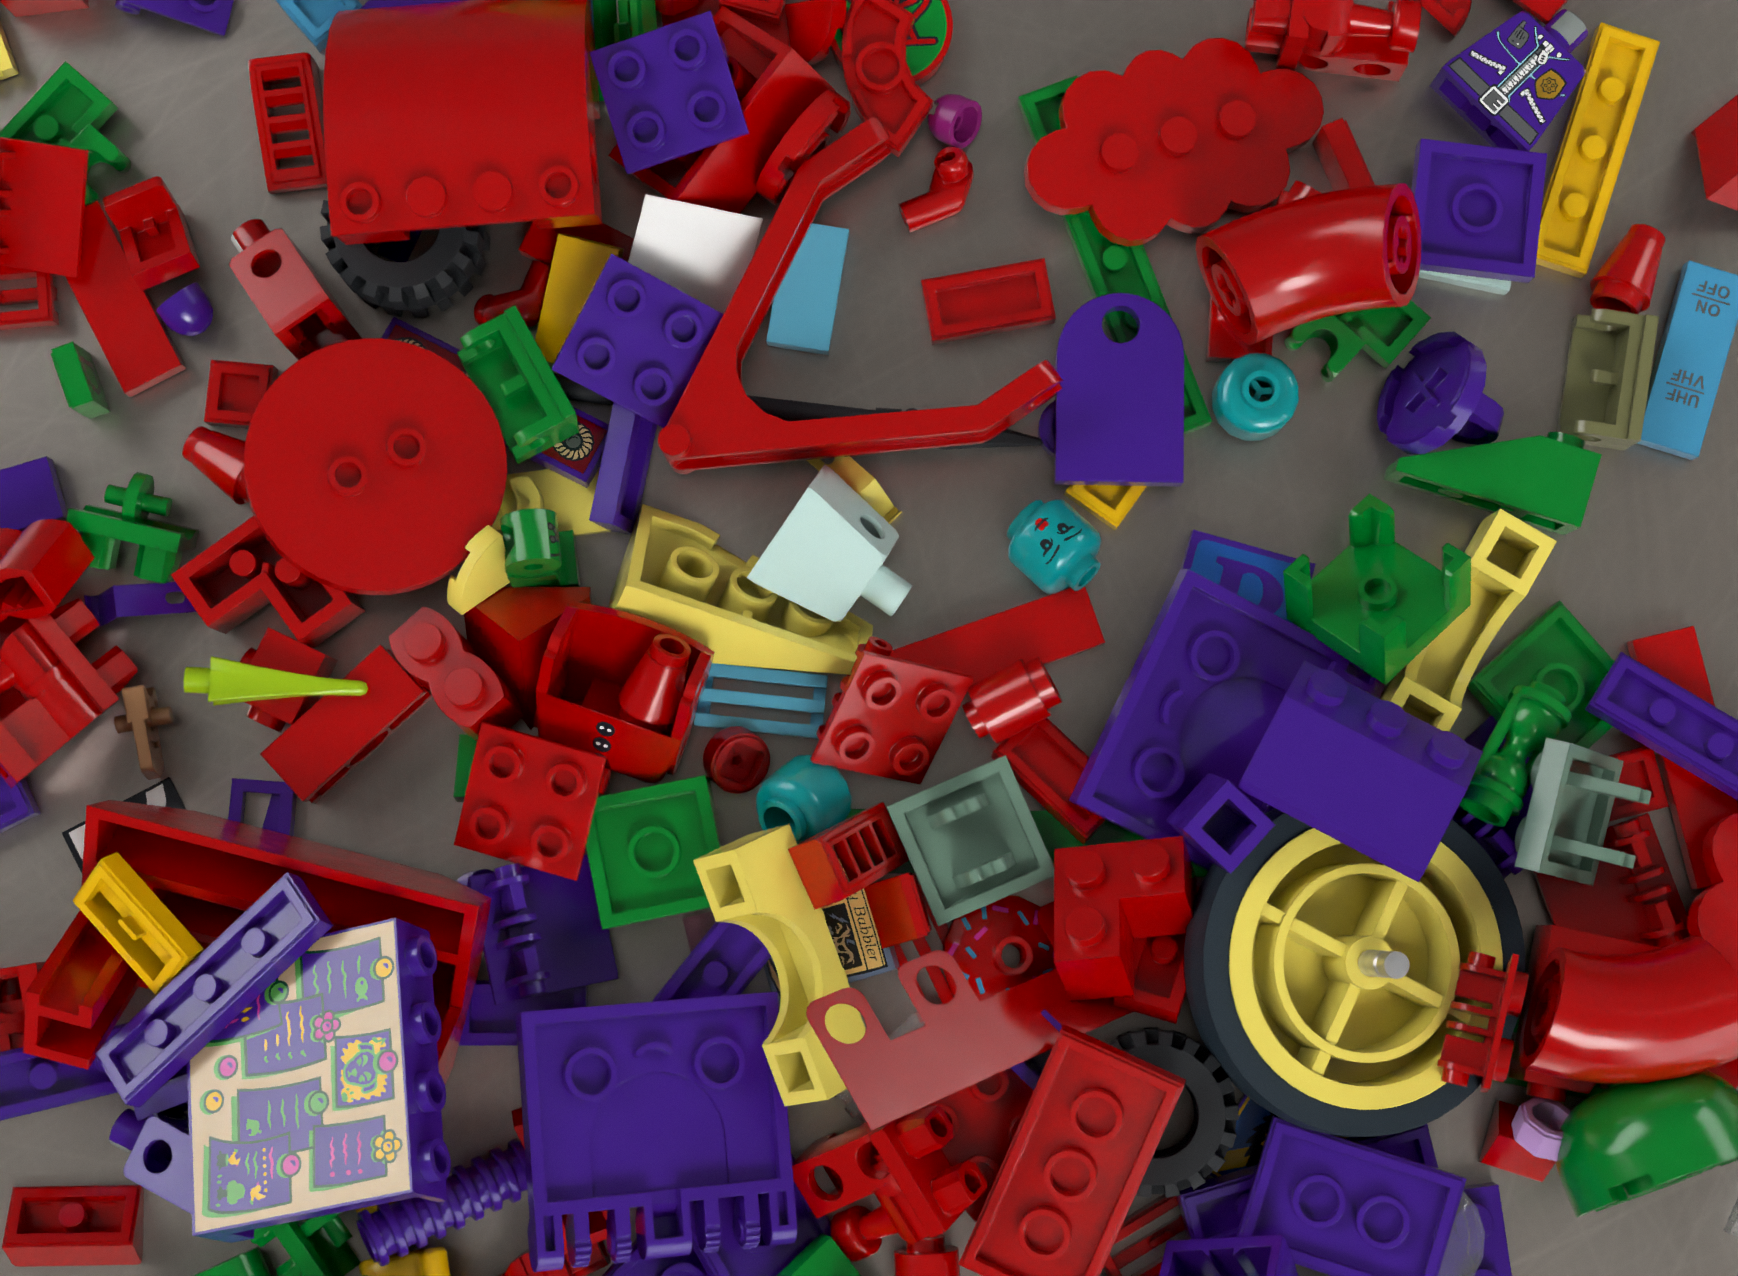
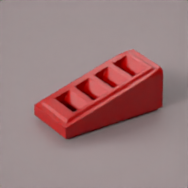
[248,52,327,194]
[788,802,909,910]

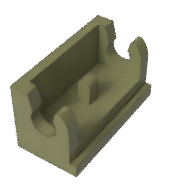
[1556,309,1659,451]

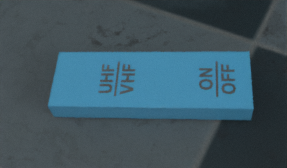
[1637,260,1738,460]

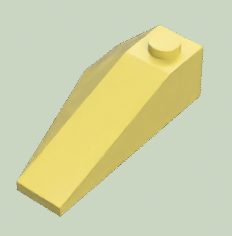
[608,504,873,675]

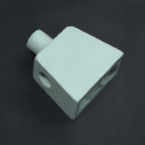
[747,464,913,622]

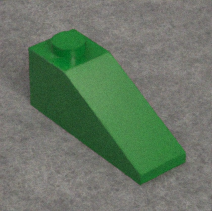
[1383,432,1602,535]

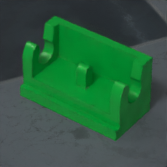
[457,305,580,464]

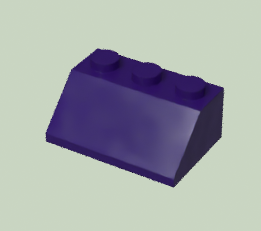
[1237,660,1483,882]

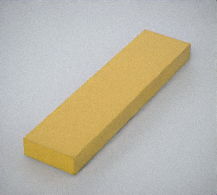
[1536,22,1660,279]

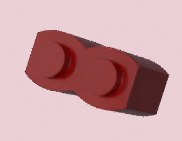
[0,519,95,623]
[389,606,523,741]

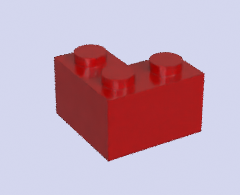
[171,515,366,648]
[1054,836,1197,1001]

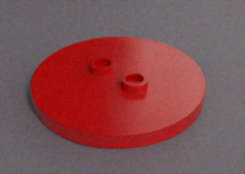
[244,338,507,595]

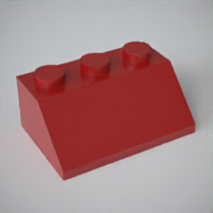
[608,5,835,214]

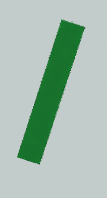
[1017,75,1212,435]

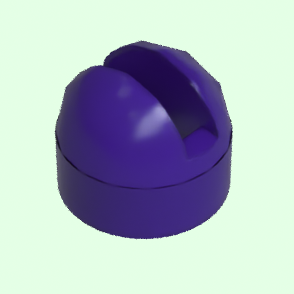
[156,282,213,336]

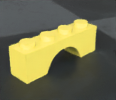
[1381,509,1557,732]
[693,824,866,1106]

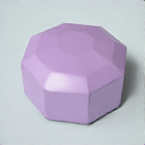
[1511,1097,1571,1161]

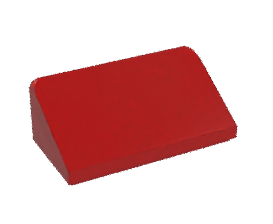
[2,1185,144,1267]

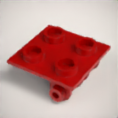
[0,137,89,278]
[810,636,974,785]
[454,721,611,881]
[1533,813,1690,948]
[1437,951,1529,1093]
[918,1068,1034,1222]

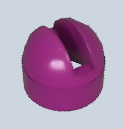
[927,94,982,149]

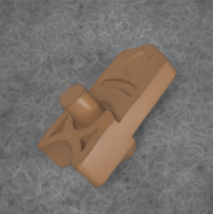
[114,685,174,780]

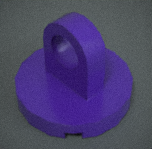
[1377,331,1504,454]

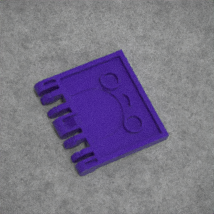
[1069,569,1387,871]
[515,992,797,1272]

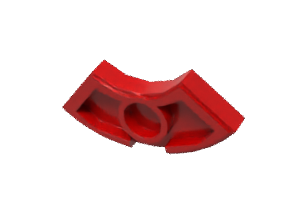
[842,0,933,158]

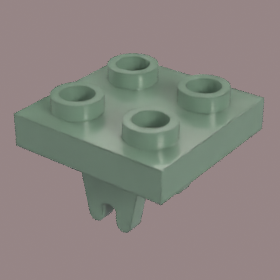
[1515,738,1652,886]
[887,755,1054,926]

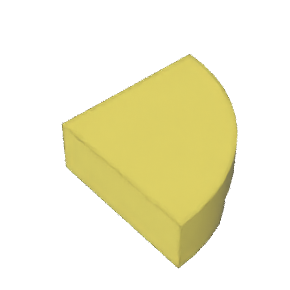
[447,525,510,615]

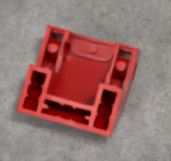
[323,0,602,245]

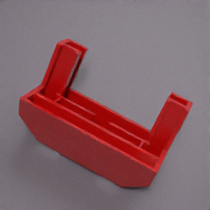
[23,800,491,1085]

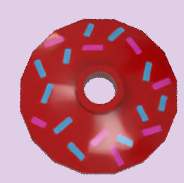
[943,895,1056,1001]

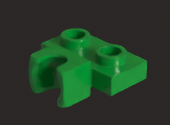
[0,61,131,205]
[1284,300,1431,382]

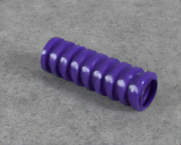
[356,1138,527,1266]

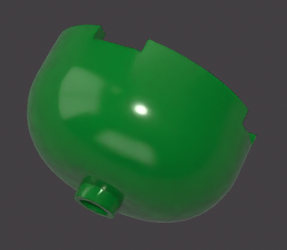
[1556,1070,1738,1218]

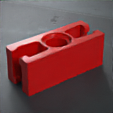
[260,644,432,804]

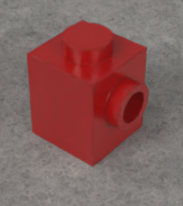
[240,627,338,733]

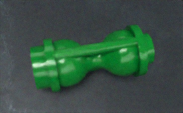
[1459,681,1572,827]

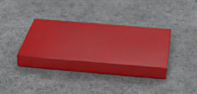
[958,1024,1186,1276]

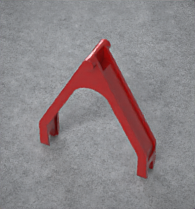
[658,117,1063,474]

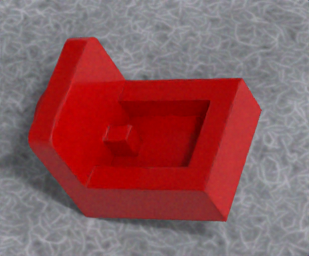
[102,176,200,291]

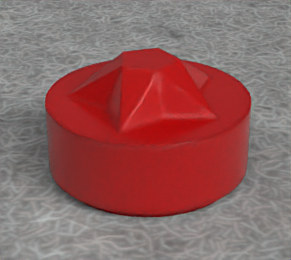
[703,726,770,794]

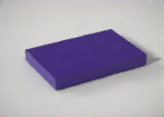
[1236,1115,1467,1276]

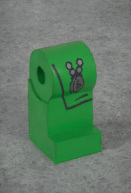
[500,508,581,588]

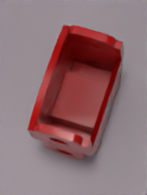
[533,602,715,783]

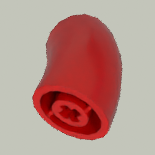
[1195,183,1421,345]
[1519,935,1738,1083]

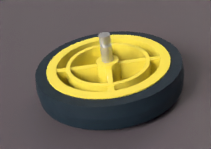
[1184,808,1526,1137]

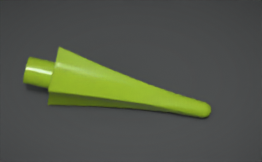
[184,656,368,706]

